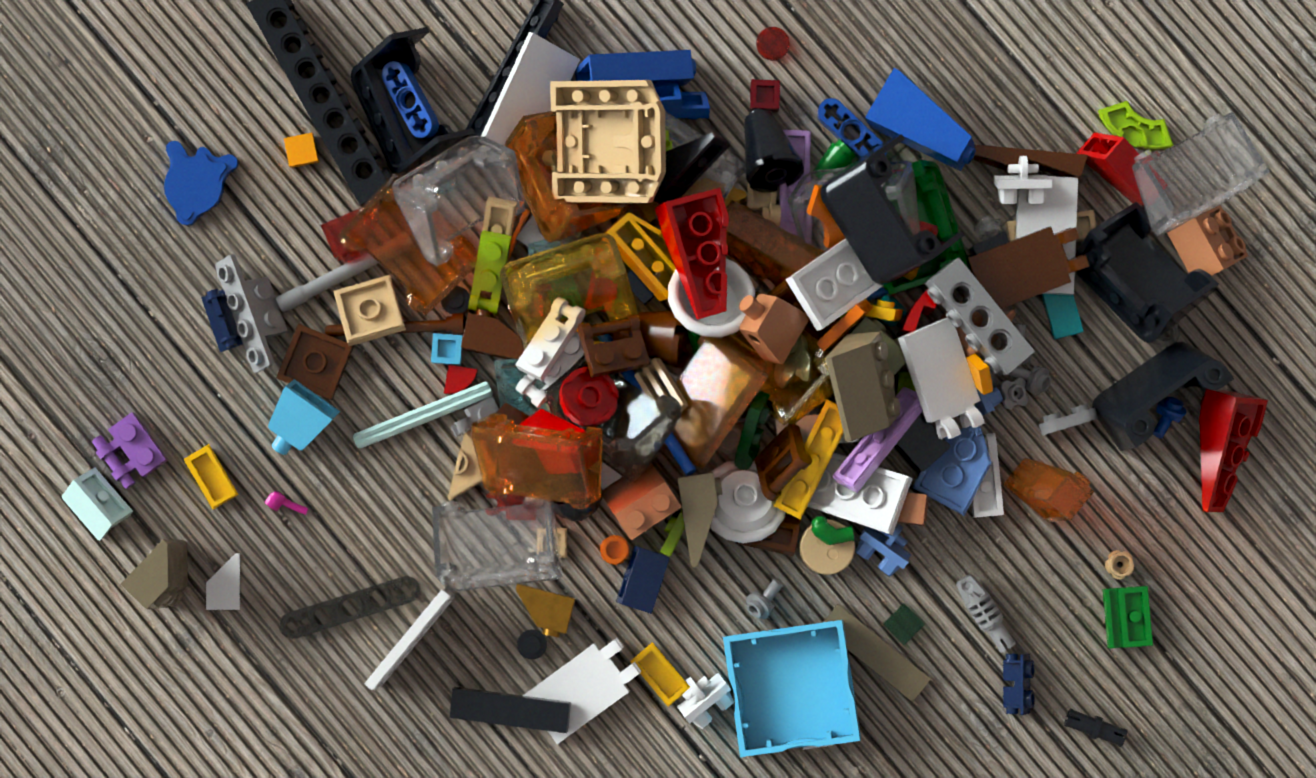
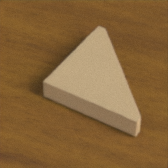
[448,430,497,501]

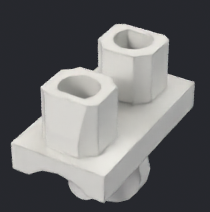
[994,156,1052,204]
[677,673,734,729]

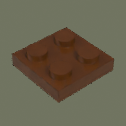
[276,324,354,400]

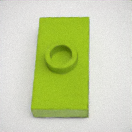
[660,510,685,557]

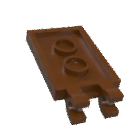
[966,226,1090,309]

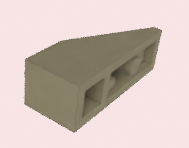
[677,471,722,568]

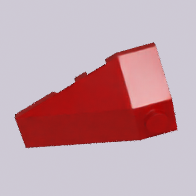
[655,187,729,320]
[1199,389,1268,512]

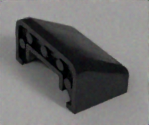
[1075,202,1219,343]
[1092,342,1234,451]

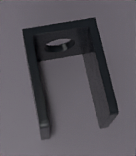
[894,413,950,473]

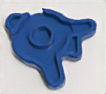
[164,141,239,226]

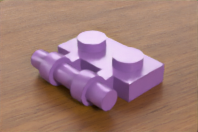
[91,412,168,489]

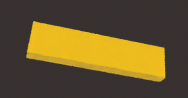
[774,399,844,520]

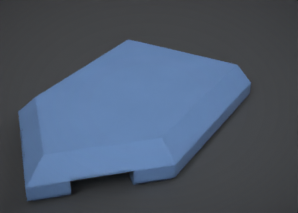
[912,426,992,516]

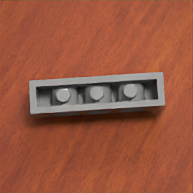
[924,258,1035,376]

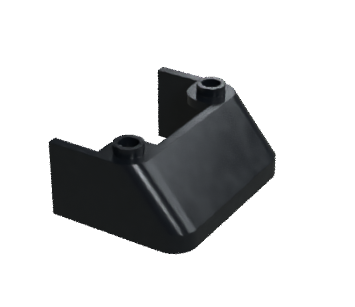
[351,27,475,173]
[821,134,965,285]

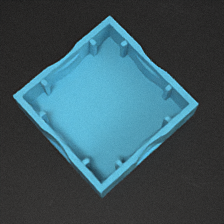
[723,620,861,757]

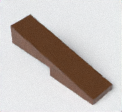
[972,145,1088,179]

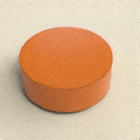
[600,535,630,565]

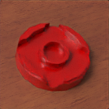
[559,367,619,427]

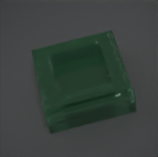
[882,603,925,645]

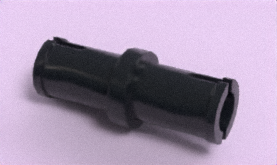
[1064,708,1128,747]

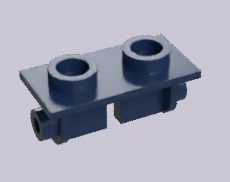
[201,289,243,352]
[1003,653,1035,715]

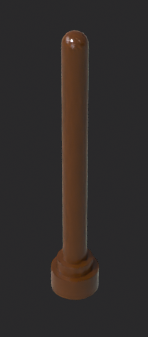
[324,313,466,336]

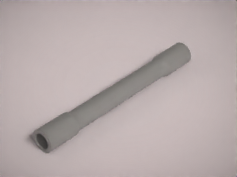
[275,231,415,313]

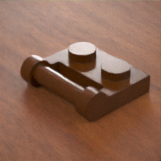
[578,314,650,378]
[754,422,812,501]

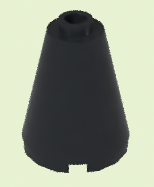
[744,109,804,192]

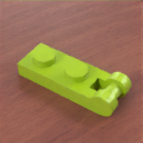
[468,230,512,315]

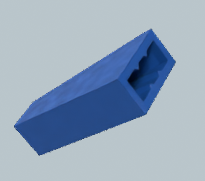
[575,50,696,86]
[865,68,976,171]

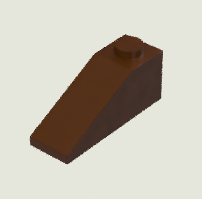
[461,310,529,362]

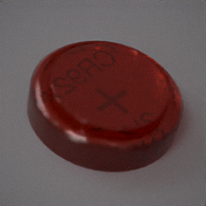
[756,27,790,61]

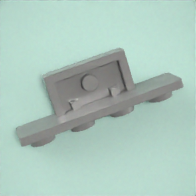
[215,254,288,373]

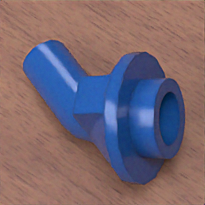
[1153,397,1187,438]

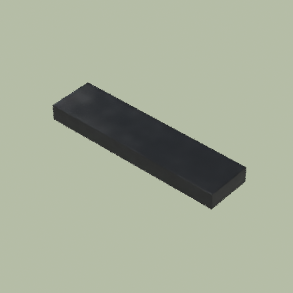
[449,687,571,733]

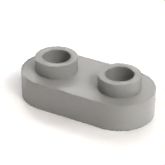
[1038,404,1098,435]

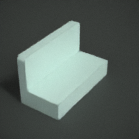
[62,467,133,541]

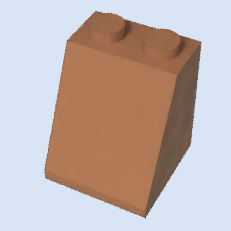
[603,461,682,541]

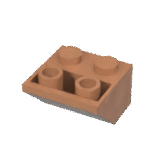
[1167,205,1249,276]

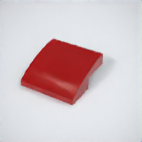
[896,288,937,337]

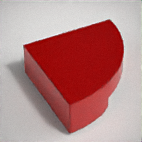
[444,365,478,395]

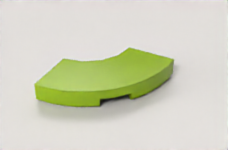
[1098,101,1174,151]

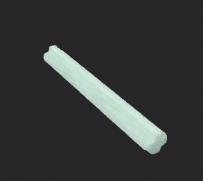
[353,382,493,449]

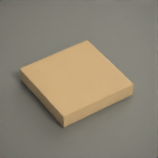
[333,274,406,346]

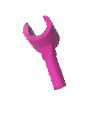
[265,491,308,515]

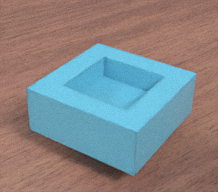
[431,333,463,366]

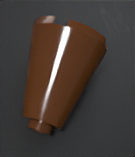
[610,310,691,369]

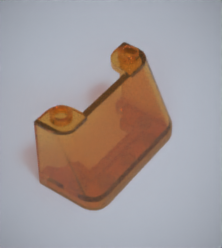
[504,111,631,242]
[338,174,478,316]
[649,334,775,470]
[471,413,603,509]

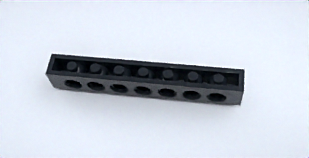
[246,0,395,210]

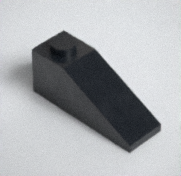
[653,133,731,204]

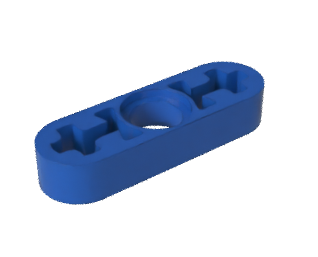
[382,61,439,138]
[817,98,887,159]

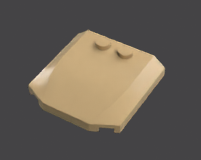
[550,80,666,203]

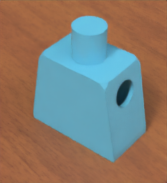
[268,379,340,455]

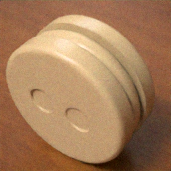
[799,520,855,575]

